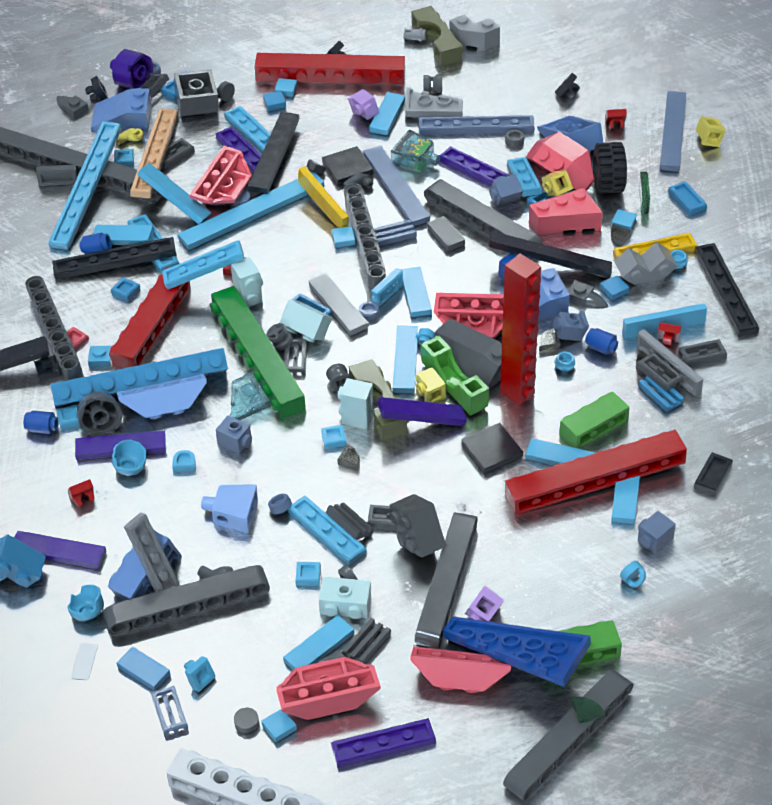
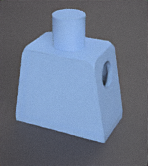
[201,484,258,533]

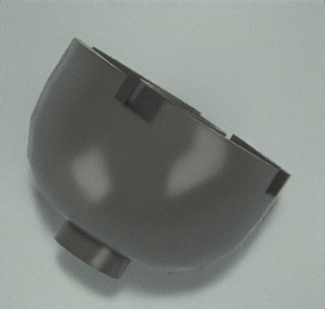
[77,392,122,437]

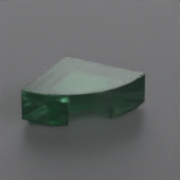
[571,697,604,723]

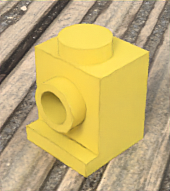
[695,116,726,147]
[542,170,573,197]
[415,368,446,403]

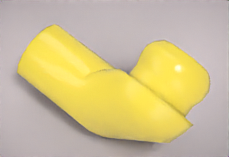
[116,128,143,145]

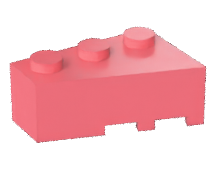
[529,188,603,235]

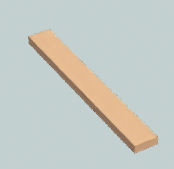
[130,108,178,198]

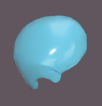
[112,440,146,476]
[67,584,104,622]

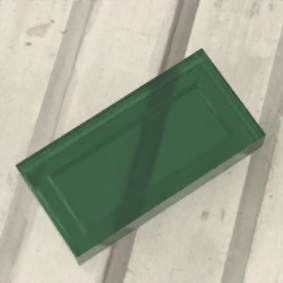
[639,172,650,213]

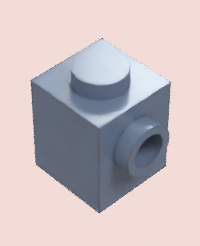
[489,174,523,207]
[215,415,252,454]
[637,511,676,554]

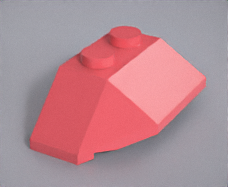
[525,132,595,191]
[189,146,252,206]
[433,292,504,339]
[410,646,511,693]
[276,657,381,720]

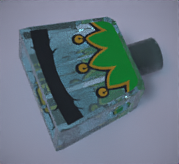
[391,129,440,172]

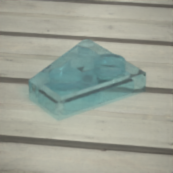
[230,372,271,420]

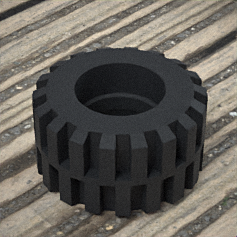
[593,142,627,194]

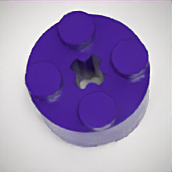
[110,49,153,89]

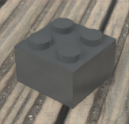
[174,69,218,116]
[389,494,447,557]

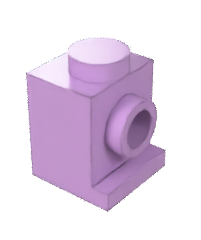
[347,89,380,120]
[465,586,504,622]

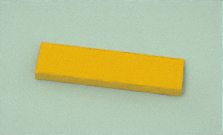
[298,166,349,228]
[613,233,698,259]

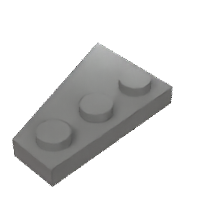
[405,87,463,117]

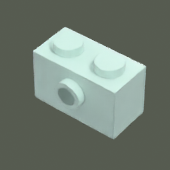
[231,256,263,307]
[279,299,333,342]
[338,378,374,429]
[319,577,371,619]

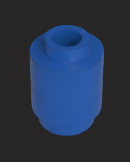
[79,232,112,254]
[585,328,619,355]
[23,410,58,434]

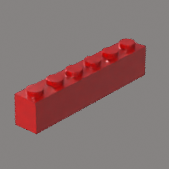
[109,267,191,369]

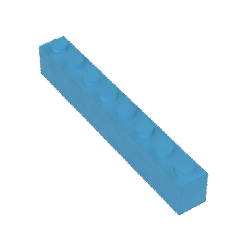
[50,348,228,407]

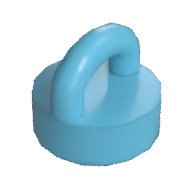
[620,561,646,588]

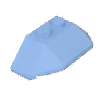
[117,374,207,419]

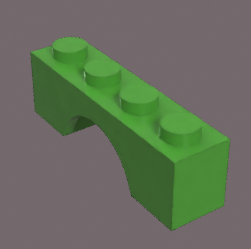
[421,336,489,416]

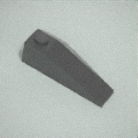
[435,319,502,390]

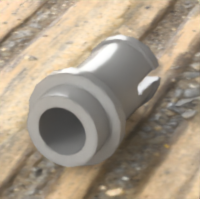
[403,27,427,42]

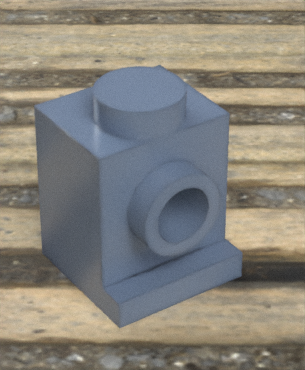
[553,311,589,341]

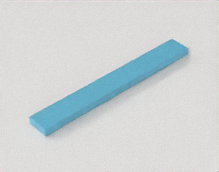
[48,121,122,251]
[178,172,325,250]

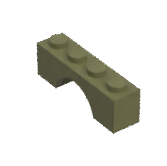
[411,6,463,67]
[348,359,409,441]

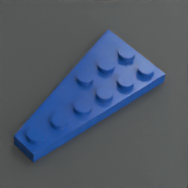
[443,617,591,687]

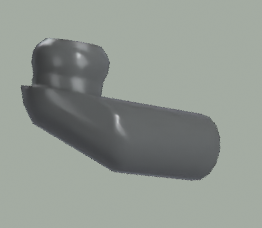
[343,173,374,188]
[197,565,234,579]

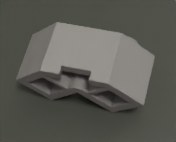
[449,14,500,51]
[614,242,678,285]

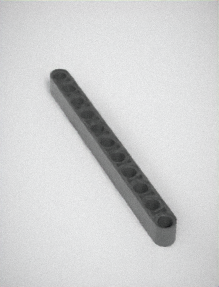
[0,127,163,203]

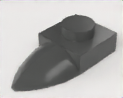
[57,95,89,118]
[568,280,608,308]

